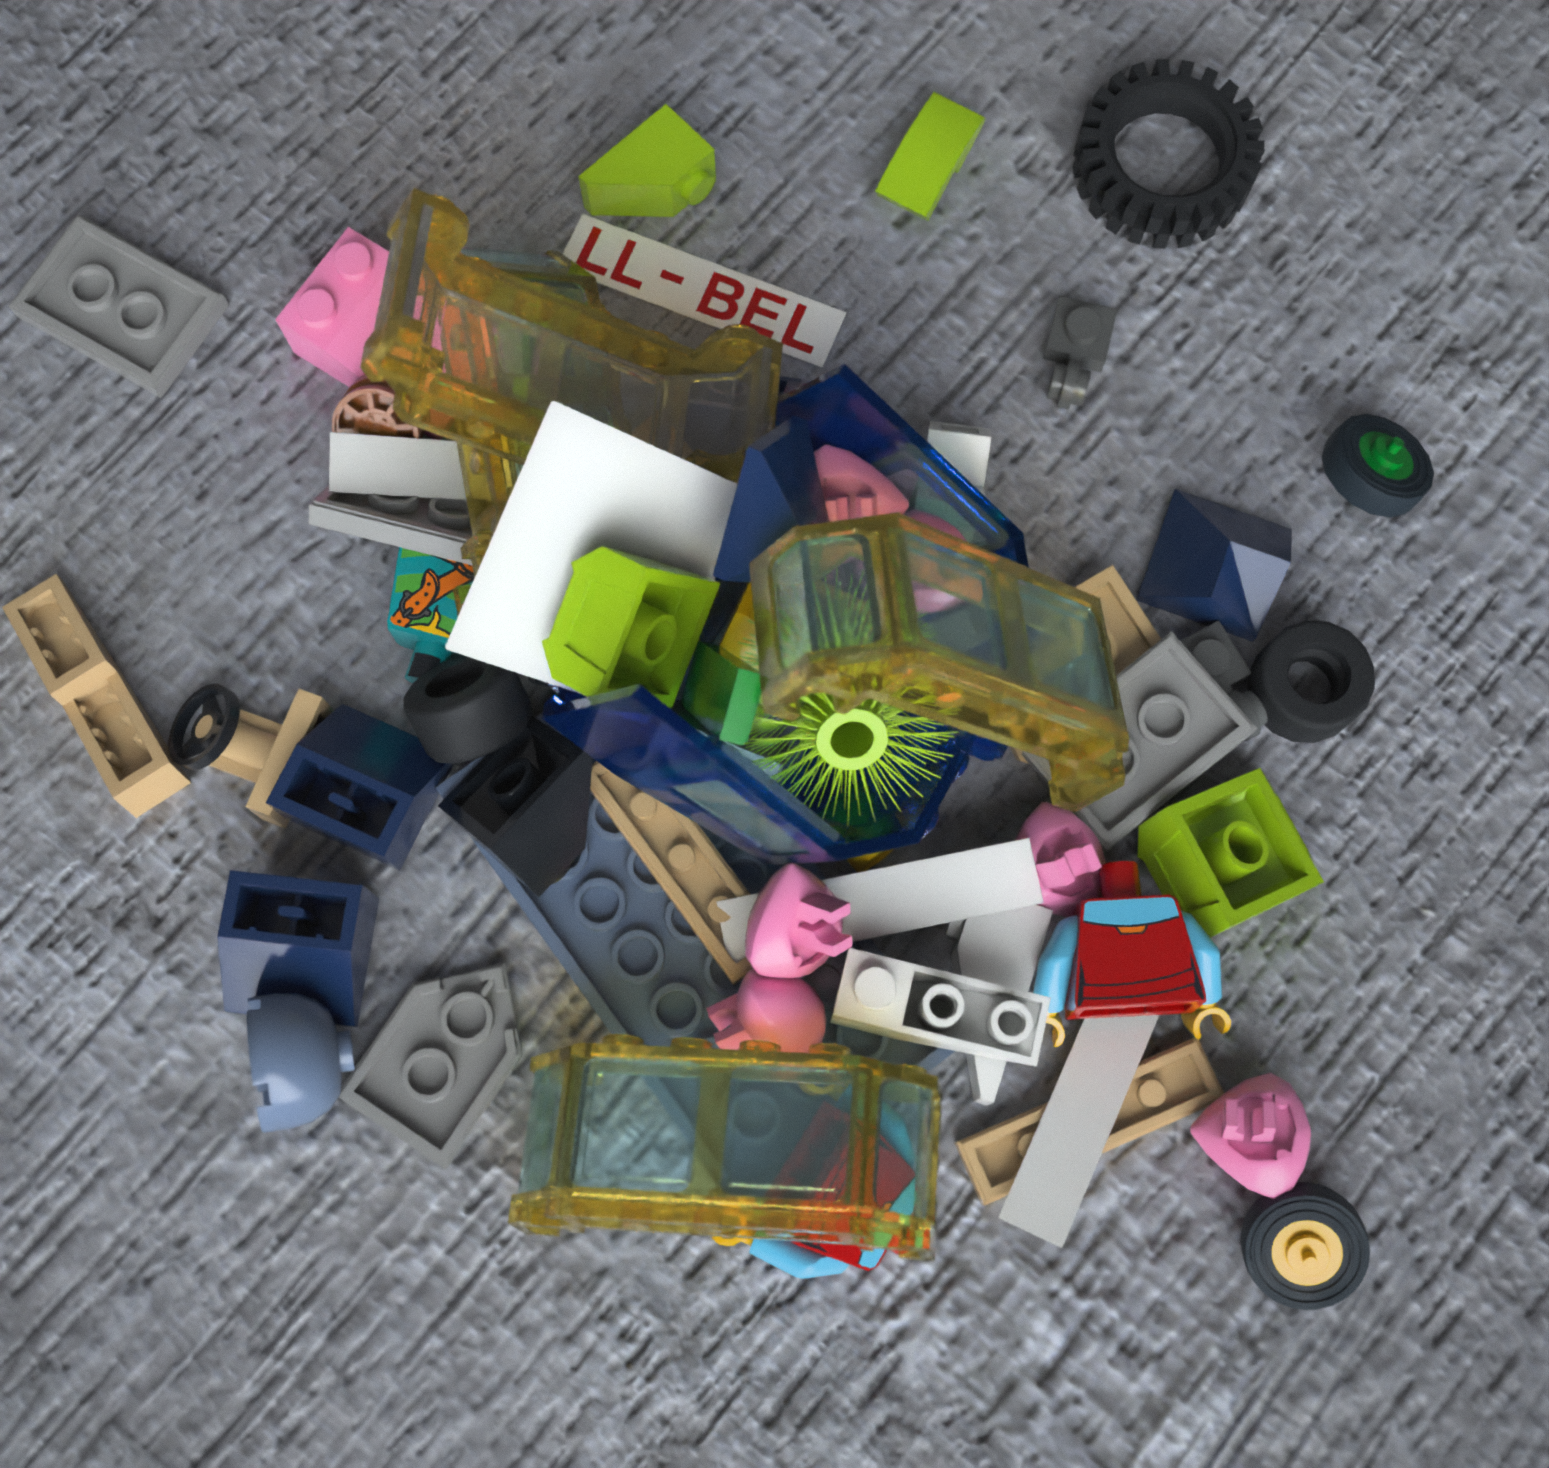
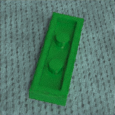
[680,640,765,746]

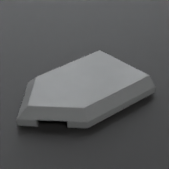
[339,963,523,1169]

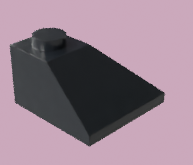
[438,716,593,897]

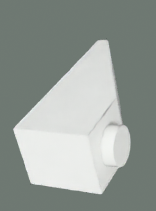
[945,905,1053,1106]

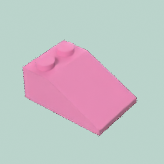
[275,227,493,440]

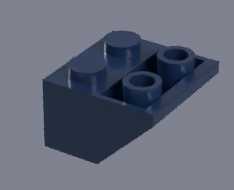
[266,704,454,871]
[217,870,379,1028]

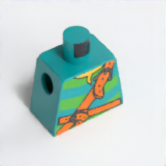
[387,547,479,683]

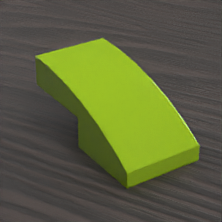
[875,92,986,221]

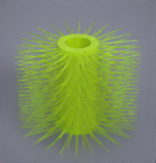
[737,571,958,825]

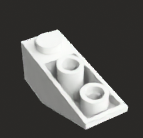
[830,948,1051,1067]

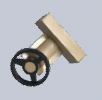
[168,683,334,828]

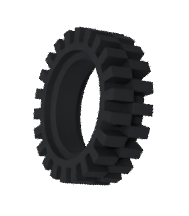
[1073,59,1265,249]

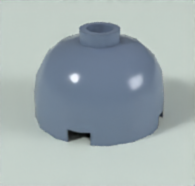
[246,993,355,1133]

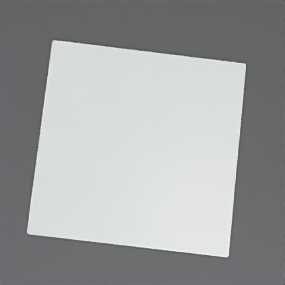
[445,401,737,717]

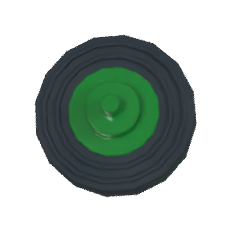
[1321,414,1434,518]

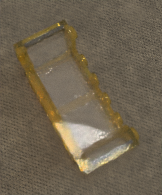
[360,188,783,484]

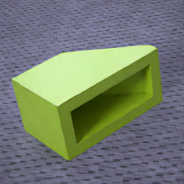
[578,104,716,217]

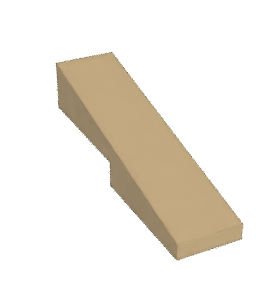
[2,574,191,818]

